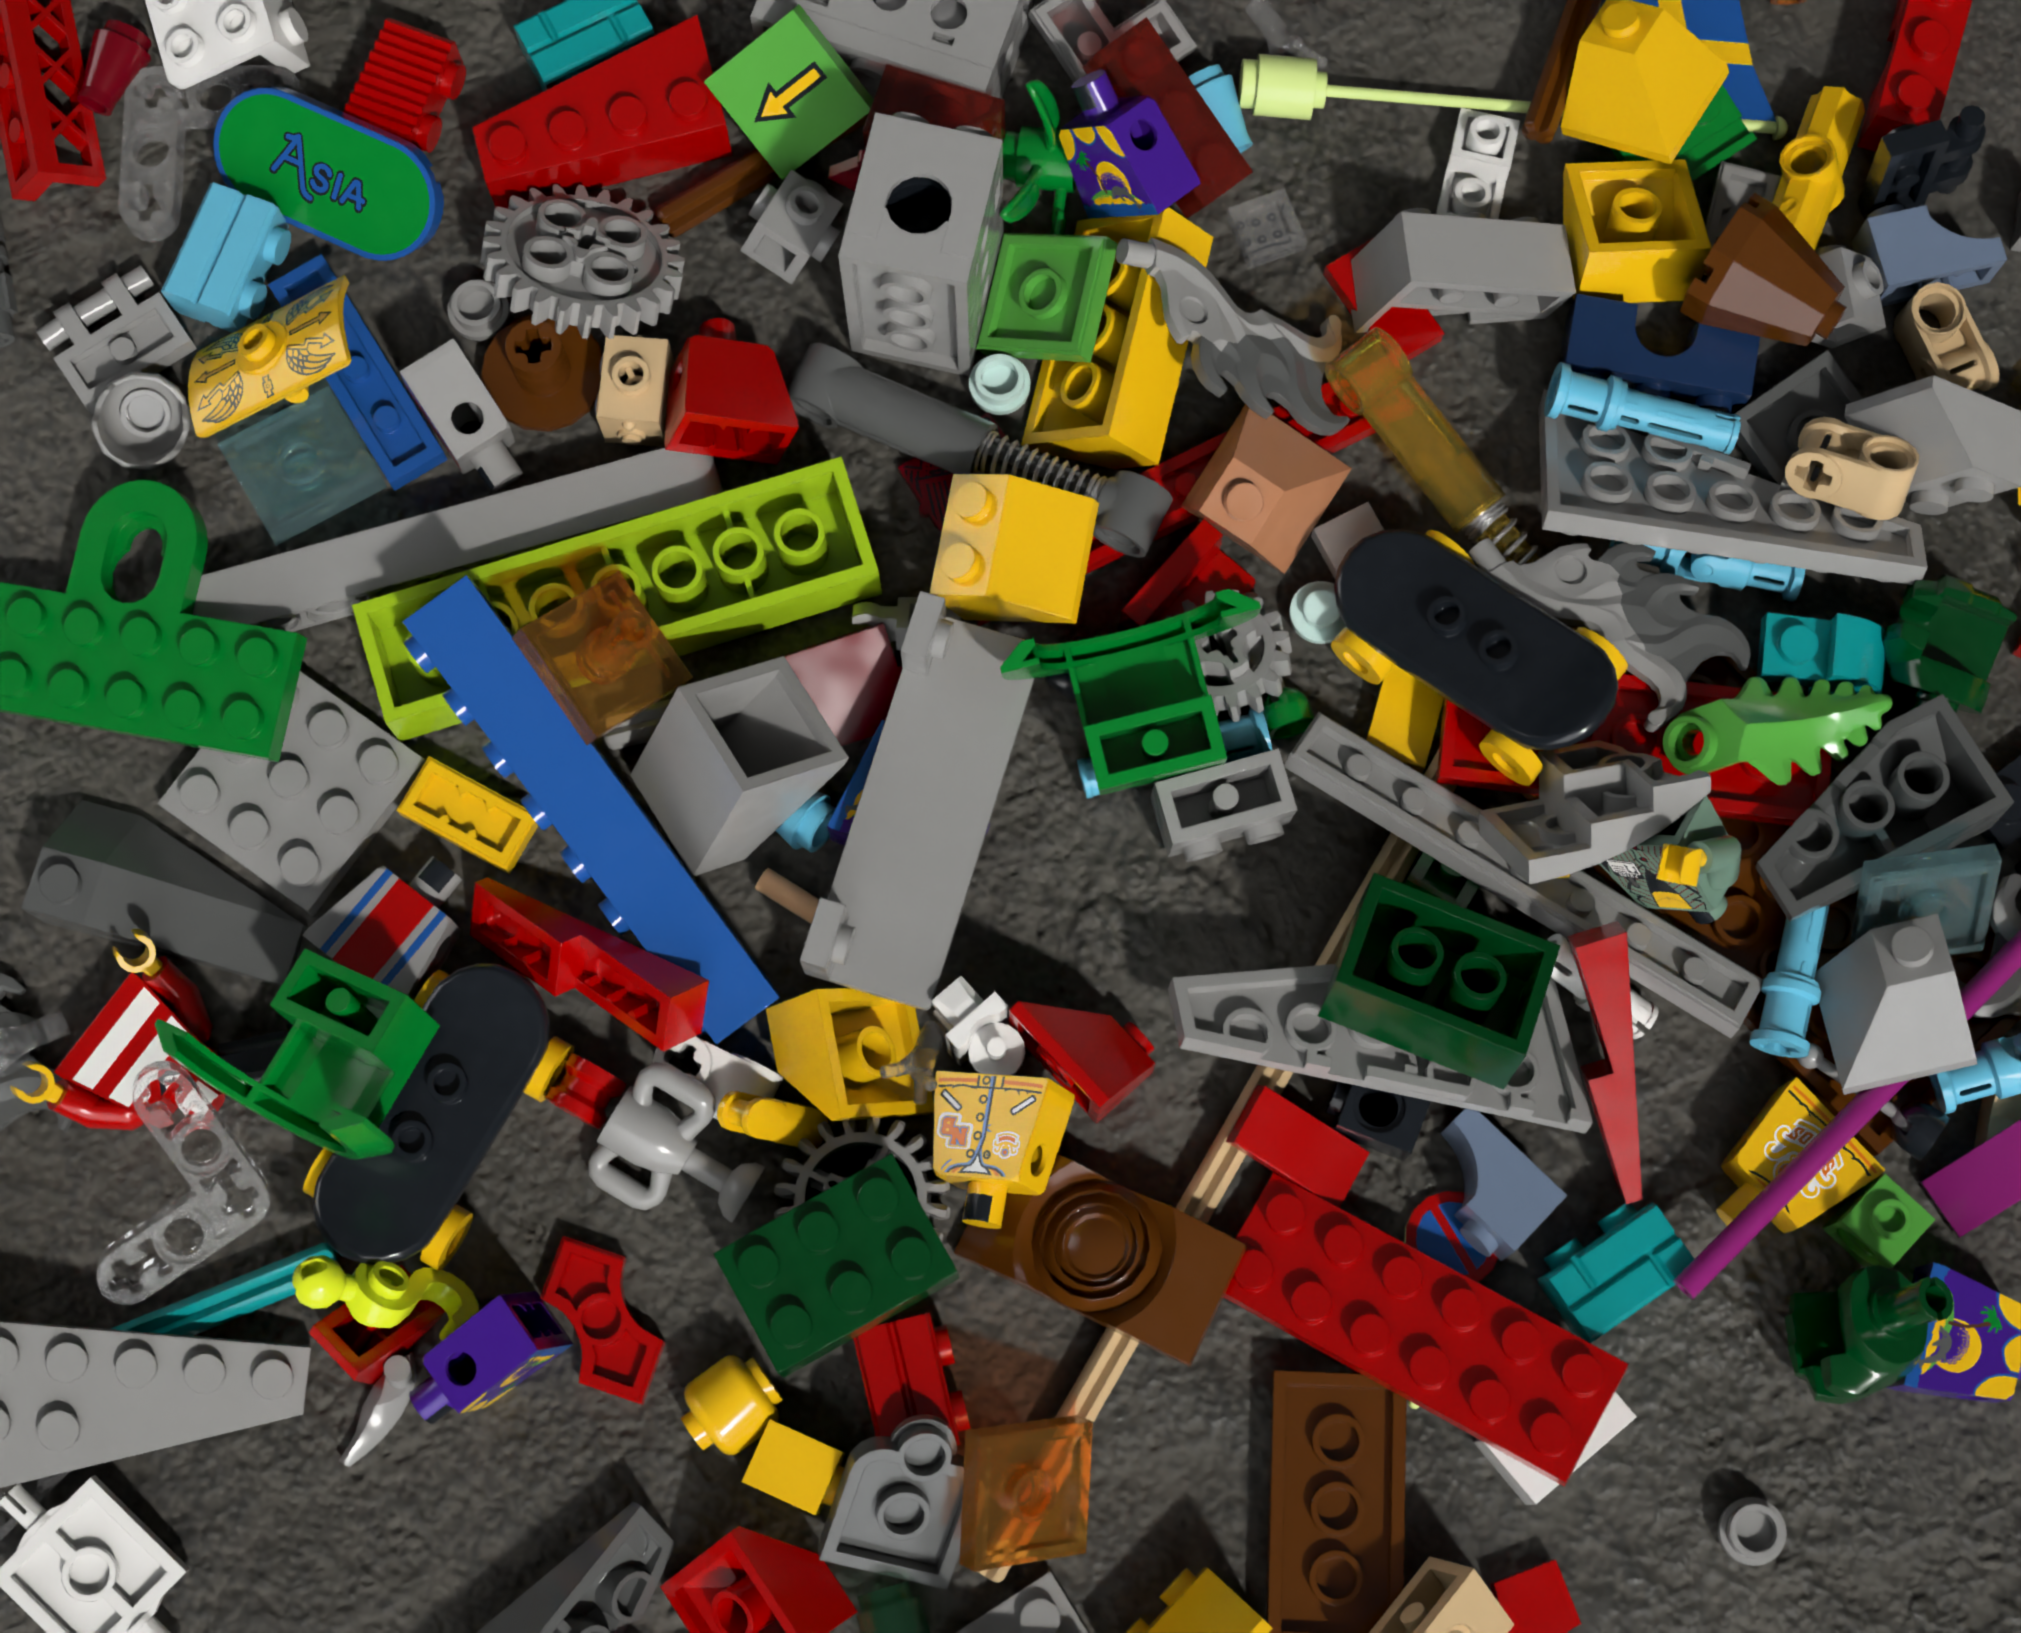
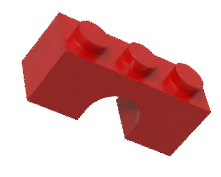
[1857,0,1972,152]

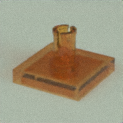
[512,571,693,746]
[959,1415,1093,1572]

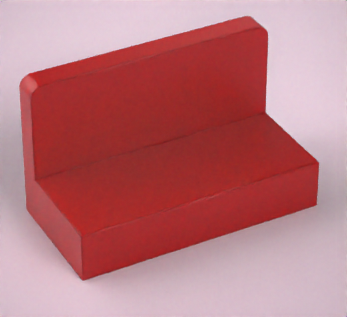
[1120,519,1255,631]

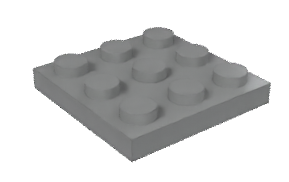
[157,671,426,916]

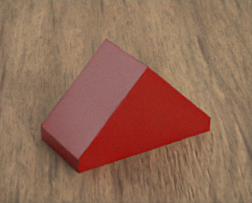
[308,1265,445,1385]

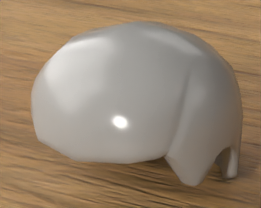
[91,371,191,470]

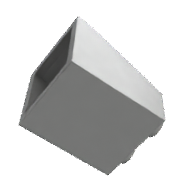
[630,656,849,877]

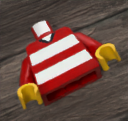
[10,929,226,1131]

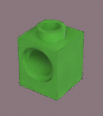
[1822,1173,1936,1268]

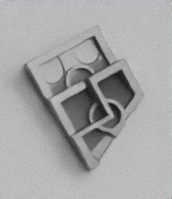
[1479,740,1711,885]

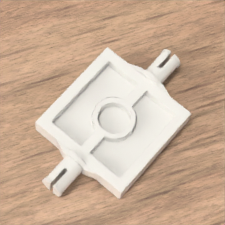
[0,1475,190,1633]

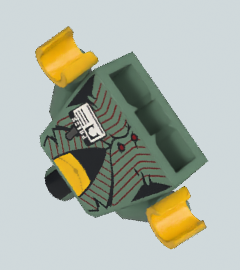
[1559,796,1741,924]

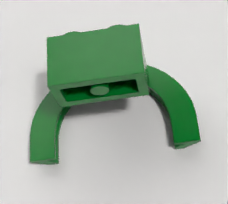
[1000,589,1261,796]
[155,949,440,1160]

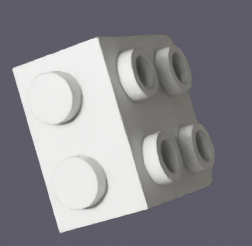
[145,0,310,89]

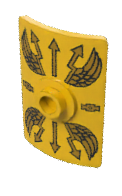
[188,275,351,438]

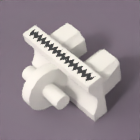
[931,976,1025,1075]

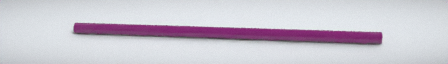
[1673,929,2021,1300]

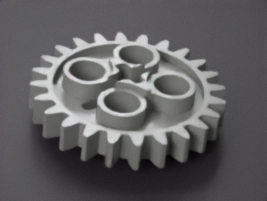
[480,184,685,339]

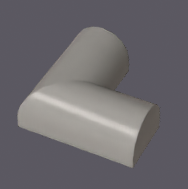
[1028,0,1197,98]

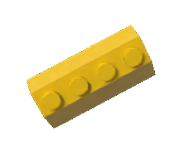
[1021,207,1214,469]

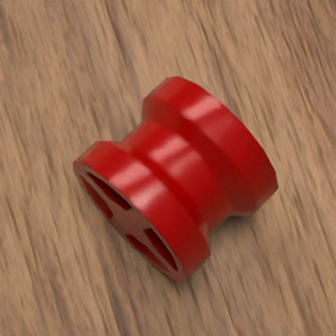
[544,1053,627,1130]

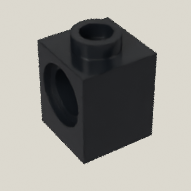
[1326,1082,1431,1161]

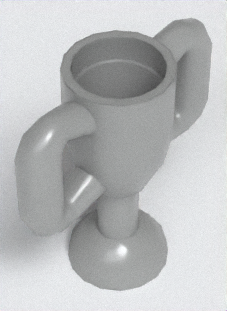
[588,1062,765,1223]

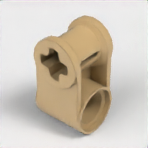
[1893,282,2000,391]
[1785,417,1919,520]

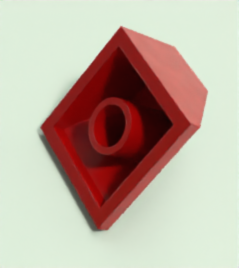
[1009,1001,1156,1124]
[660,1526,858,1633]

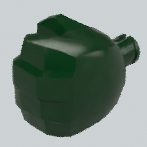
[1883,574,2017,714]
[1784,1265,1953,1404]

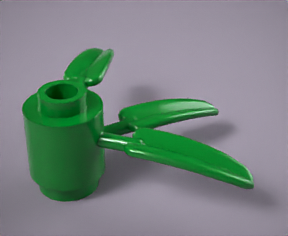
[999,79,1077,235]

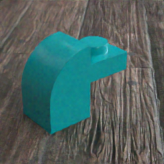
[1757,612,1886,696]

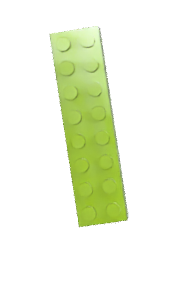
[352,456,882,742]

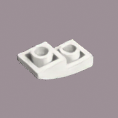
[1436,107,1520,219]

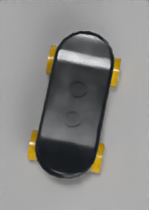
[1331,529,1628,786]
[303,963,574,1271]

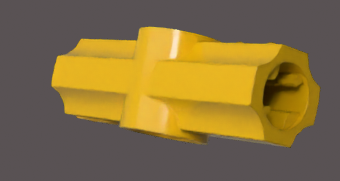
[1772,86,1865,251]

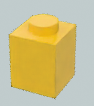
[741,1419,846,1516]

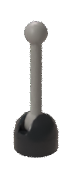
[1797,1043,1950,1161]

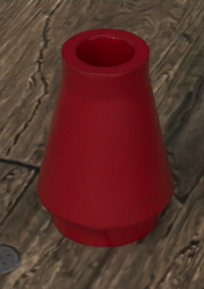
[77,19,152,116]

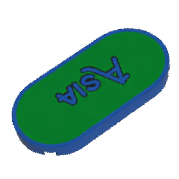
[213,86,444,261]

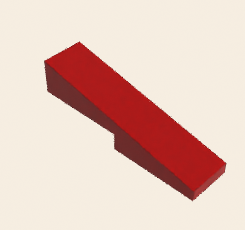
[470,877,709,1052]
[1567,921,1642,1204]

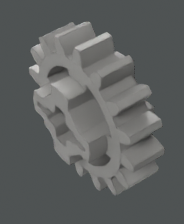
[1165,590,1292,722]

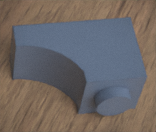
[1851,204,2007,307]
[1440,1108,1567,1261]

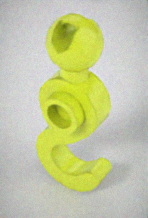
[292,1255,479,1341]

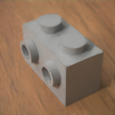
[1150,748,1298,862]

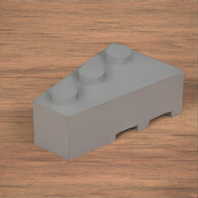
[1351,208,1576,333]

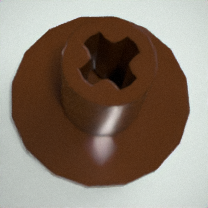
[481,315,602,432]

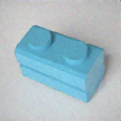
[161,182,291,333]

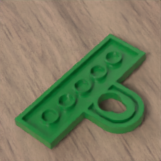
[0,480,308,762]

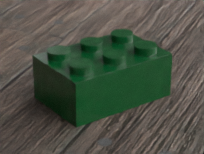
[1318,873,1560,1090]
[713,1153,959,1378]

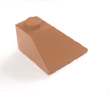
[1181,404,1352,574]

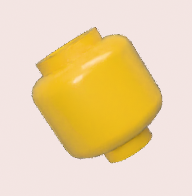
[680,1355,783,1455]

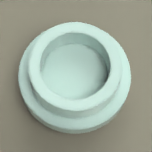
[969,354,1030,415]
[1289,581,1346,644]

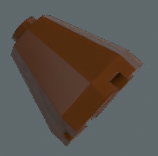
[1680,193,1847,346]

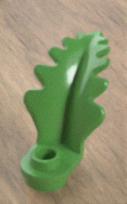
[1663,676,1892,785]

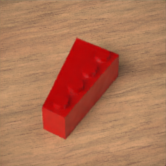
[472,15,732,209]

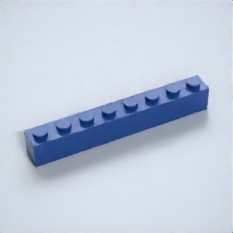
[402,575,780,1044]

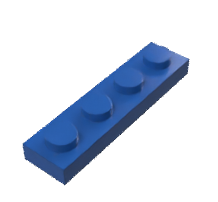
[268,254,448,491]

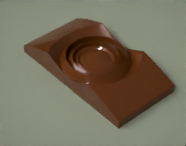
[953,1154,1247,1367]

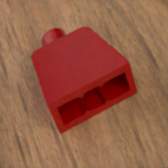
[664,318,799,465]

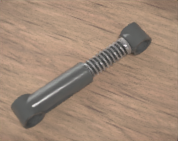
[787,343,1173,558]

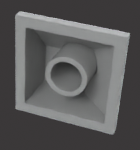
[1814,913,1977,1095]

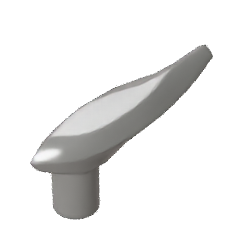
[339,1352,417,1467]

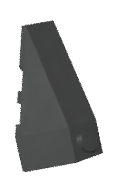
[1755,694,2014,922]
[21,800,306,986]
[477,1502,676,1633]

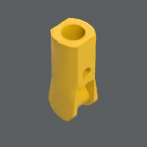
[717,1091,828,1149]

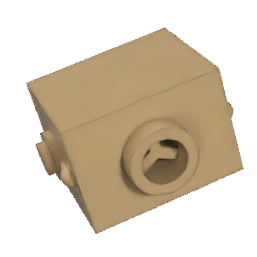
[595,335,675,447]

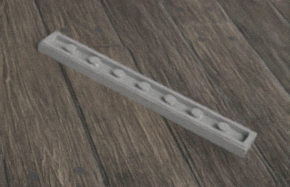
[1284,712,1763,1038]

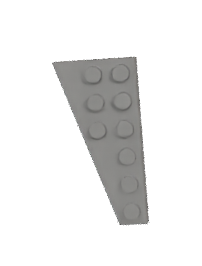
[1538,389,1928,585]
[1168,964,1593,1134]
[0,1320,312,1488]

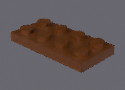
[1266,1370,1407,1633]

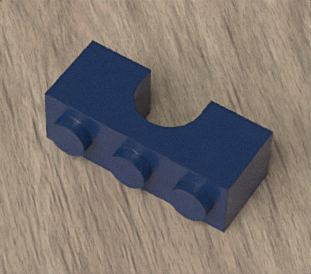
[1559,294,1760,414]

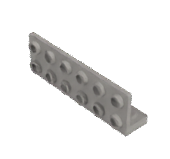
[800,591,1038,1010]

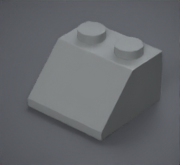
[1844,375,2021,515]

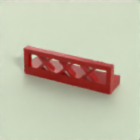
[0,0,106,202]

